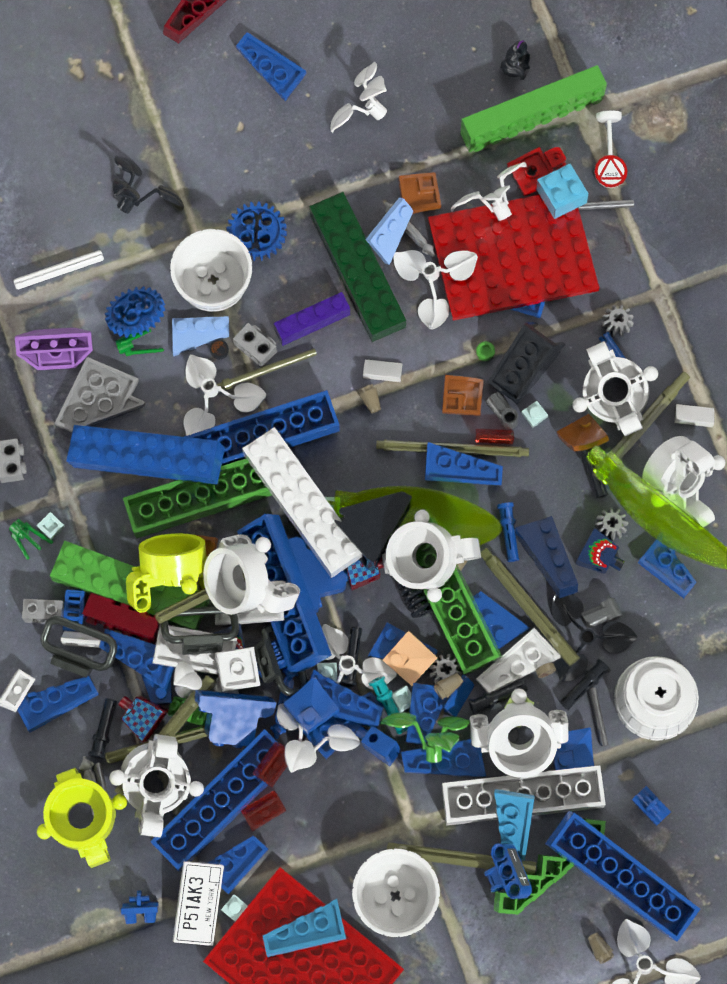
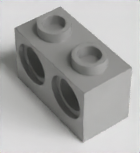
[233,323,277,367]
[0,438,27,483]
[22,599,64,624]

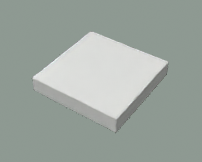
[215,647,260,692]

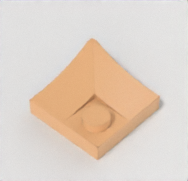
[383,631,438,686]

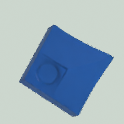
[284,676,339,734]
[553,728,594,771]

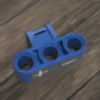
[484,843,532,899]

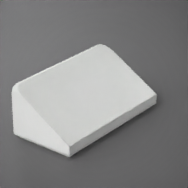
[363,359,402,382]
[675,404,714,427]
[61,631,101,648]
[0,669,35,712]

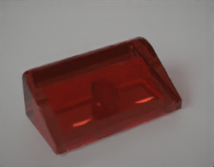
[475,428,514,444]
[253,742,287,787]
[241,791,286,831]

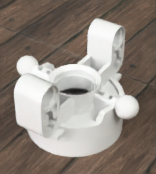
[572,341,658,436]
[642,436,726,531]
[382,510,481,602]
[203,534,300,615]
[470,688,569,777]
[109,734,204,838]

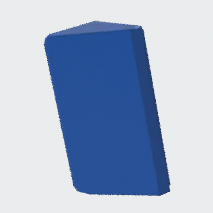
[443,675,474,716]

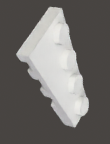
[476,628,561,693]

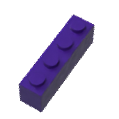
[274,292,350,346]

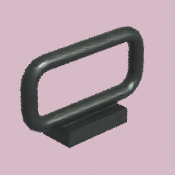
[160,606,239,655]
[40,616,117,677]
[254,624,308,696]

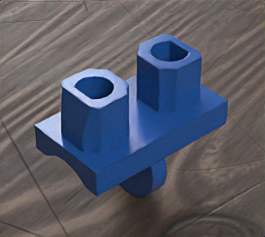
[632,786,671,826]
[121,890,159,924]

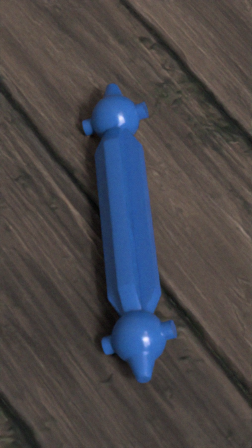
[270,668,298,739]

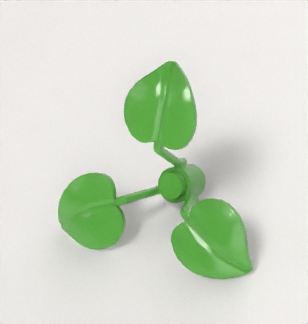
[380,712,470,763]

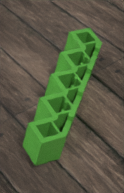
[494,818,606,915]

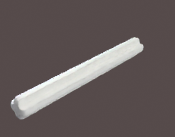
[14,250,104,289]

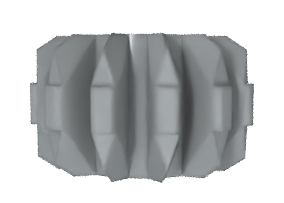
[602,305,634,337]
[595,507,628,541]
[429,654,462,684]

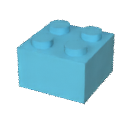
[536,164,589,219]

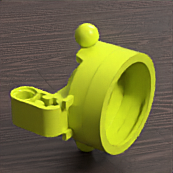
[126,533,208,612]
[37,768,127,868]

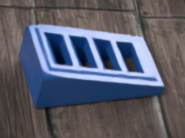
[63,590,86,632]

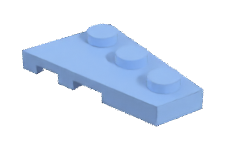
[366,197,413,265]
[172,316,229,356]

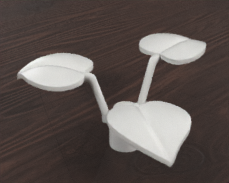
[330,62,387,133]
[451,162,527,221]
[394,250,478,329]
[184,355,266,436]
[322,624,397,690]
[174,661,239,698]
[276,703,360,773]
[612,919,701,984]

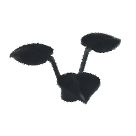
[113,156,184,214]
[552,594,637,682]

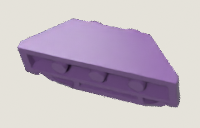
[15,328,93,370]

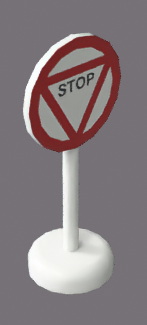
[594,111,628,188]

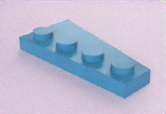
[494,789,535,860]
[263,899,346,957]

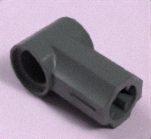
[486,392,518,430]
[581,598,623,629]

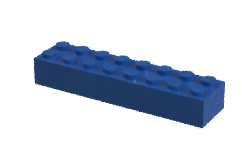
[184,390,340,466]
[66,425,225,484]
[237,514,332,672]
[150,729,287,872]
[545,811,700,942]

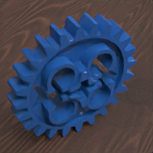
[226,201,287,261]
[105,286,166,338]

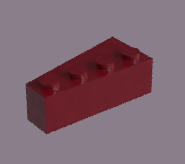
[163,0,227,44]
[82,593,160,645]

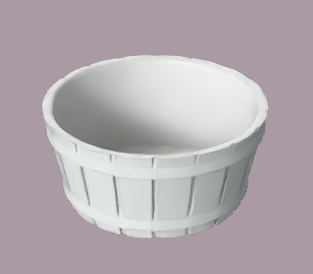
[170,229,252,311]
[614,656,699,741]
[352,849,440,937]

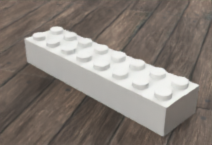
[242,427,363,578]
[442,765,606,826]

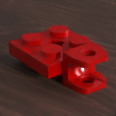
[507,147,566,197]

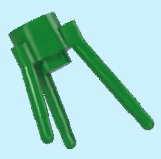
[115,328,164,357]
[9,519,53,560]

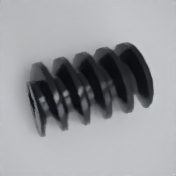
[398,584,433,618]

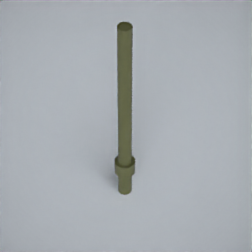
[217,348,317,391]

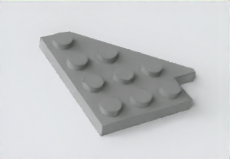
[54,357,146,432]

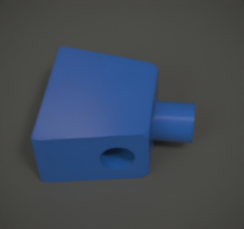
[356,726,401,767]

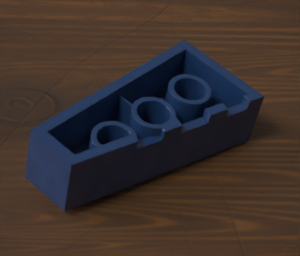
[515,516,578,598]

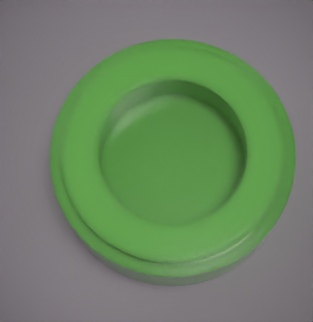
[476,341,495,361]

